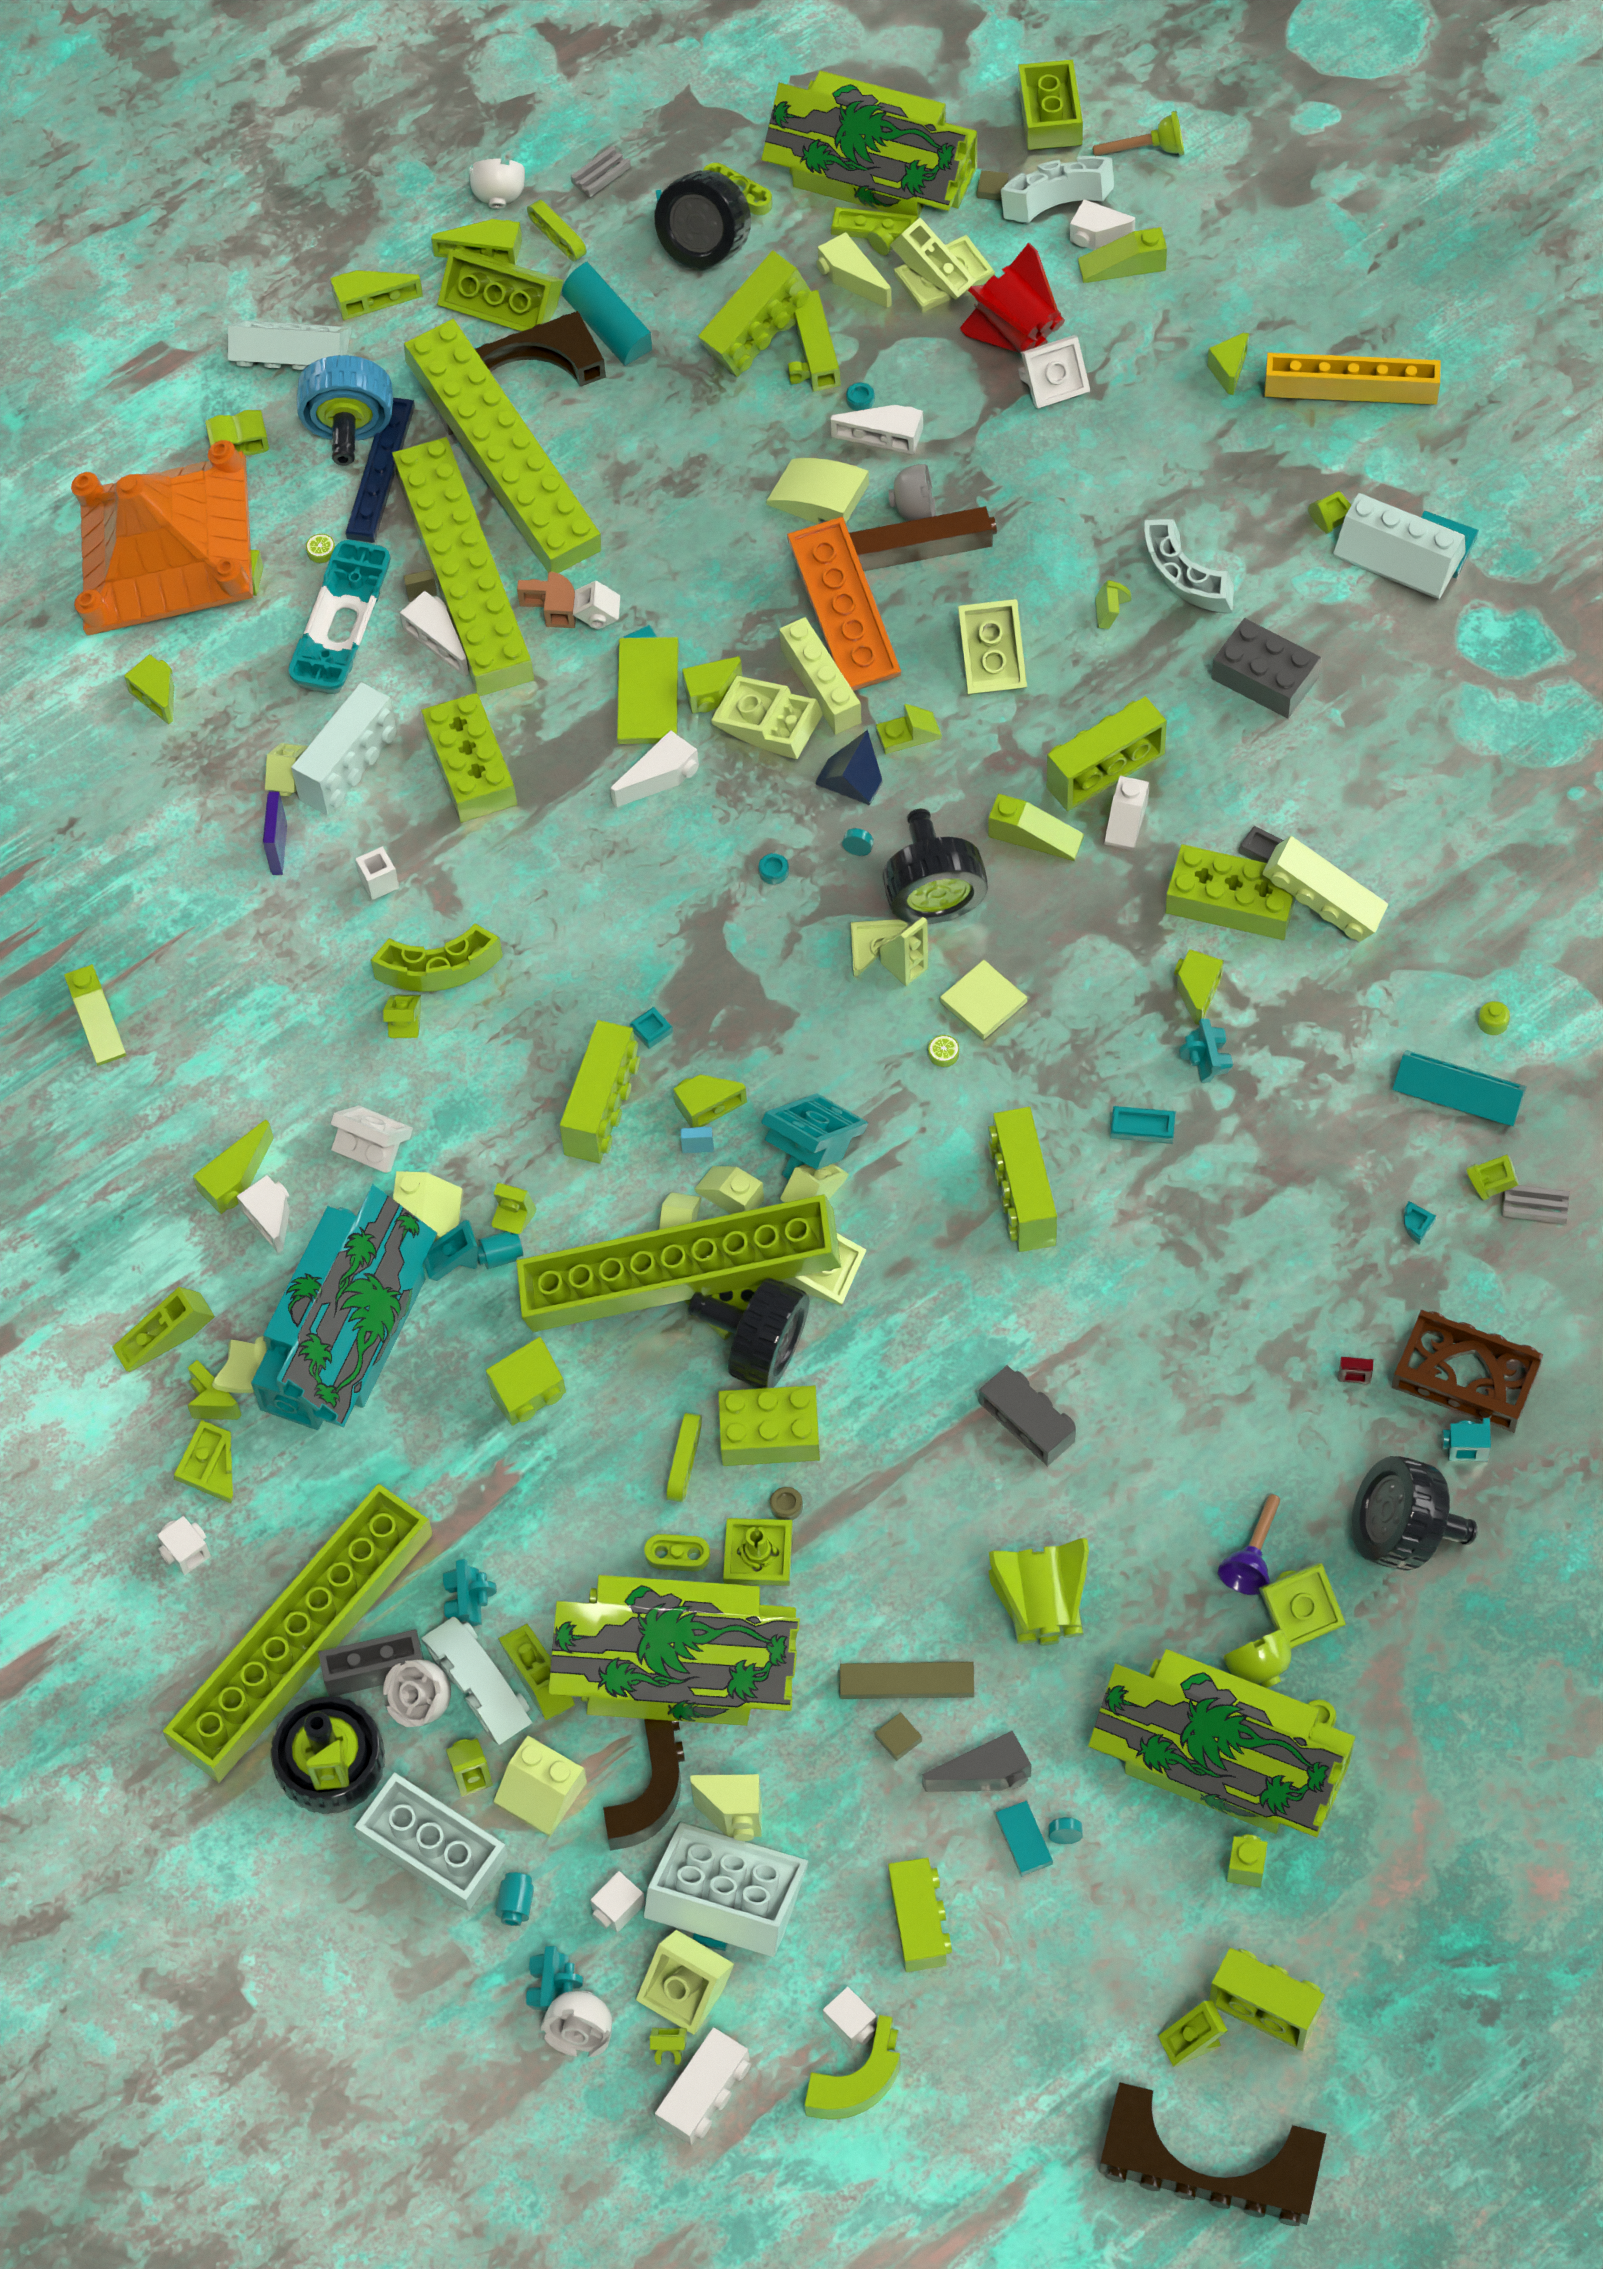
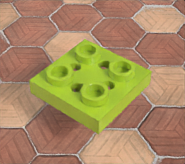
[723,1518,793,1586]

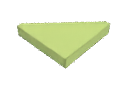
[851,919,907,976]

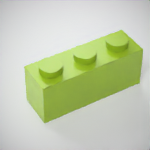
[888,1857,952,1973]

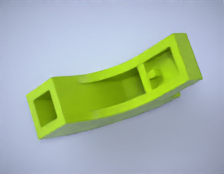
[805,2015,901,2120]

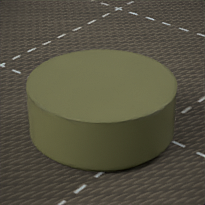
[770,1487,803,1520]

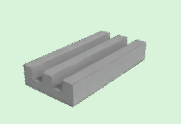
[571,146,631,197]
[1502,1185,1570,1224]

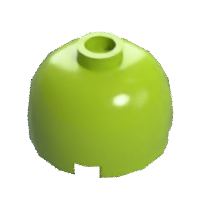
[1223,1629,1291,1688]

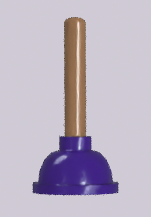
[1217,1494,1280,1595]

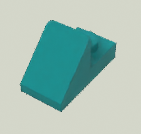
[424,1220,478,1281]

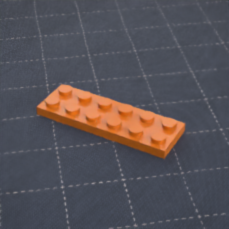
[787,517,901,691]

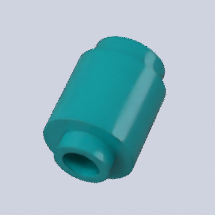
[477,1231,523,1270]
[495,1872,534,1926]

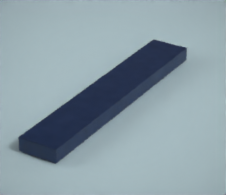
[345,397,415,543]

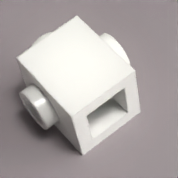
[573,580,620,630]
[157,1516,211,1576]

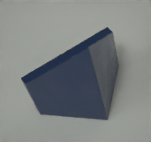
[816,730,883,805]

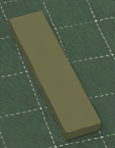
[840,1662,974,1699]

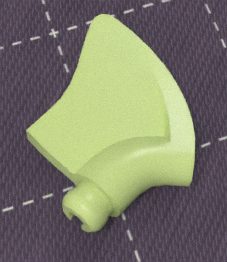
[212,1336,267,1393]

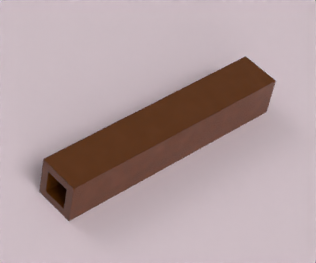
[849,506,997,571]

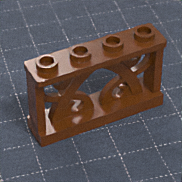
[1392,1310,1543,1433]

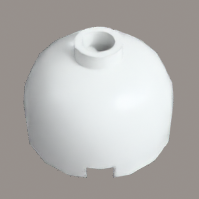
[470,159,525,209]
[383,1660,451,1727]
[541,1991,612,2057]

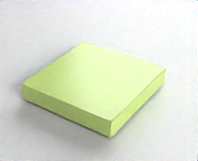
[940,960,1027,1040]

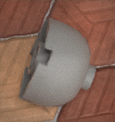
[889,464,936,521]

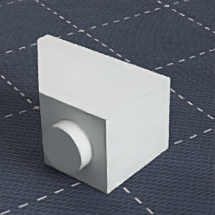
[1070,200,1135,250]
[1104,776,1149,851]
[237,1175,290,1253]

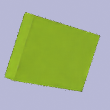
[617,637,679,744]

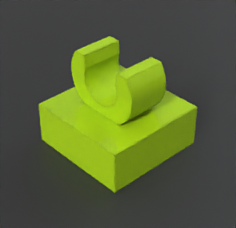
[650,2028,687,2065]

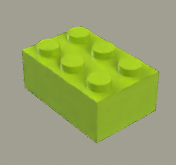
[1018,59,1083,150]
[718,1385,820,1466]
[1209,1947,1325,2052]

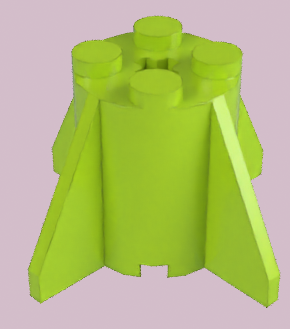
[988,1538,1089,1646]

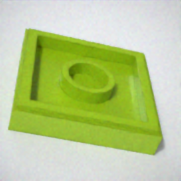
[1259,1562,1346,1649]

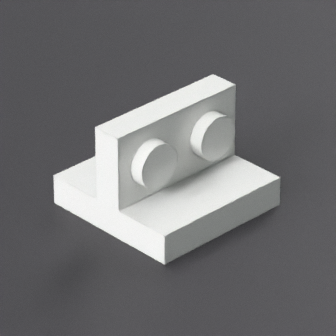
[1018,335,1090,409]
[331,1105,413,1173]

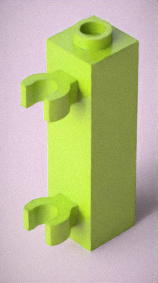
[778,290,841,392]

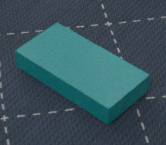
[1110,1106,1176,1144]
[995,1800,1053,1877]

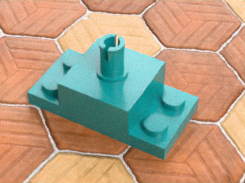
[761,1093,869,1180]

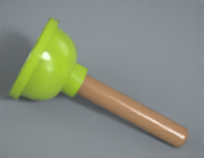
[1092,111,1184,156]

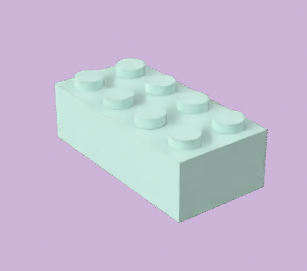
[291,682,397,816]
[355,1772,508,1911]

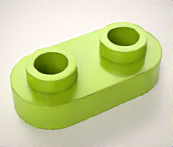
[644,1534,711,1572]

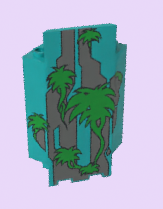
[251,1184,438,1431]

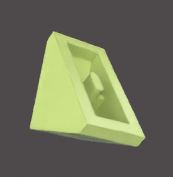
[659,1192,702,1229]

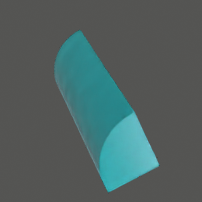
[562,261,652,366]
[1392,1050,1527,1126]

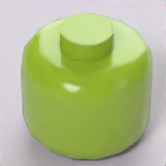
[1478,1001,1510,1035]

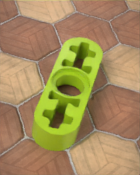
[703,163,772,215]
[527,199,587,262]
[667,1413,702,1503]

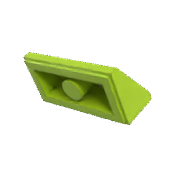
[306,1740,349,1790]

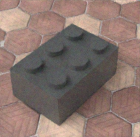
[1212,618,1321,719]

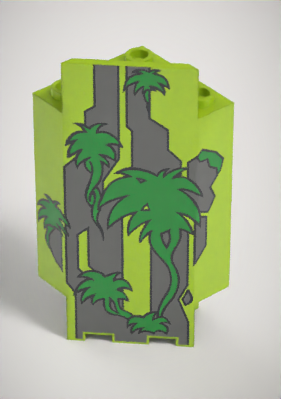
[761,70,977,218]
[548,1575,800,1726]
[1088,1649,1356,1838]

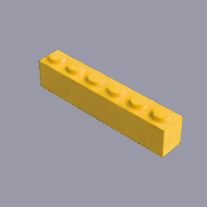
[1264,352,1441,405]

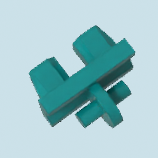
[1179,1019,1233,1083]
[443,1559,497,1626]
[526,1946,584,2012]

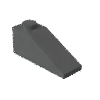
[922,1730,1031,1792]

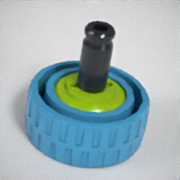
[297,355,393,466]

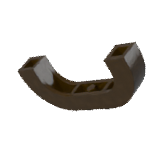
[603,1719,685,1851]

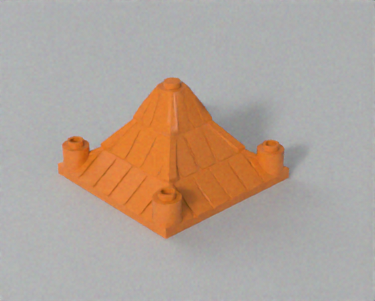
[71,440,253,636]

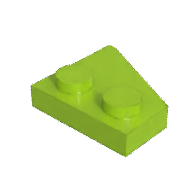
[174,1420,233,1503]

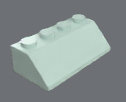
[228,320,351,370]
[1333,493,1466,599]

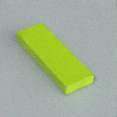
[831,207,918,241]

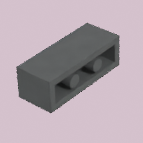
[979,1365,1076,1467]
[318,1629,424,1697]

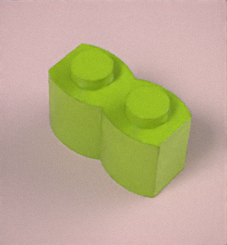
[205,410,269,456]

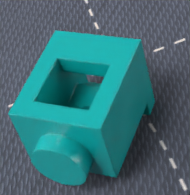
[1442,1418,1491,1462]

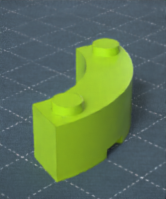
[371,923,503,992]

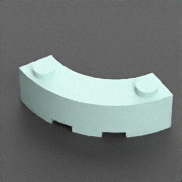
[1001,156,1114,223]
[1144,519,1234,613]
[421,1617,532,1745]

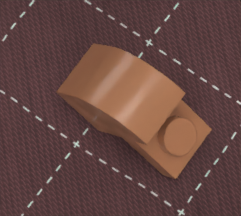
[517,572,576,628]

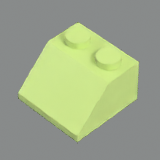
[393,1171,463,1243]
[493,1735,587,1837]
[690,1774,762,1841]
[636,1930,734,2035]

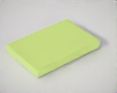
[894,235,995,313]

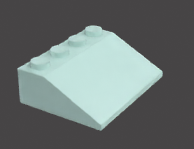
[644,1822,808,1957]

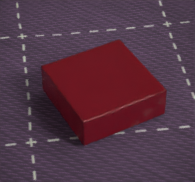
[1338,1357,1374,1384]

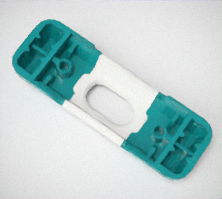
[288,540,391,694]

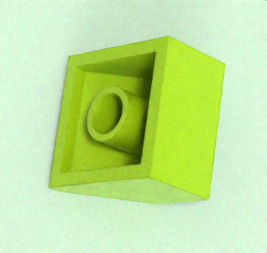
[485,1336,566,1426]

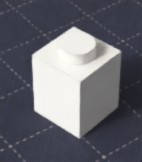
[355,846,399,900]
[590,1871,646,1933]
[823,1987,877,2049]

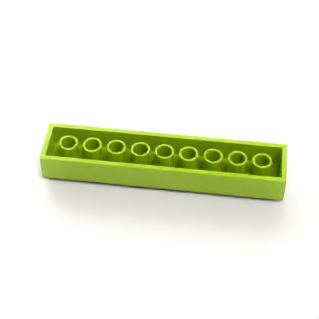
[404,318,601,573]
[392,437,534,697]
[516,1194,841,1332]
[163,1483,433,1783]

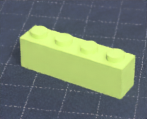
[779,617,862,735]
[1262,836,1388,942]

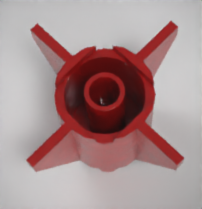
[959,243,1065,353]

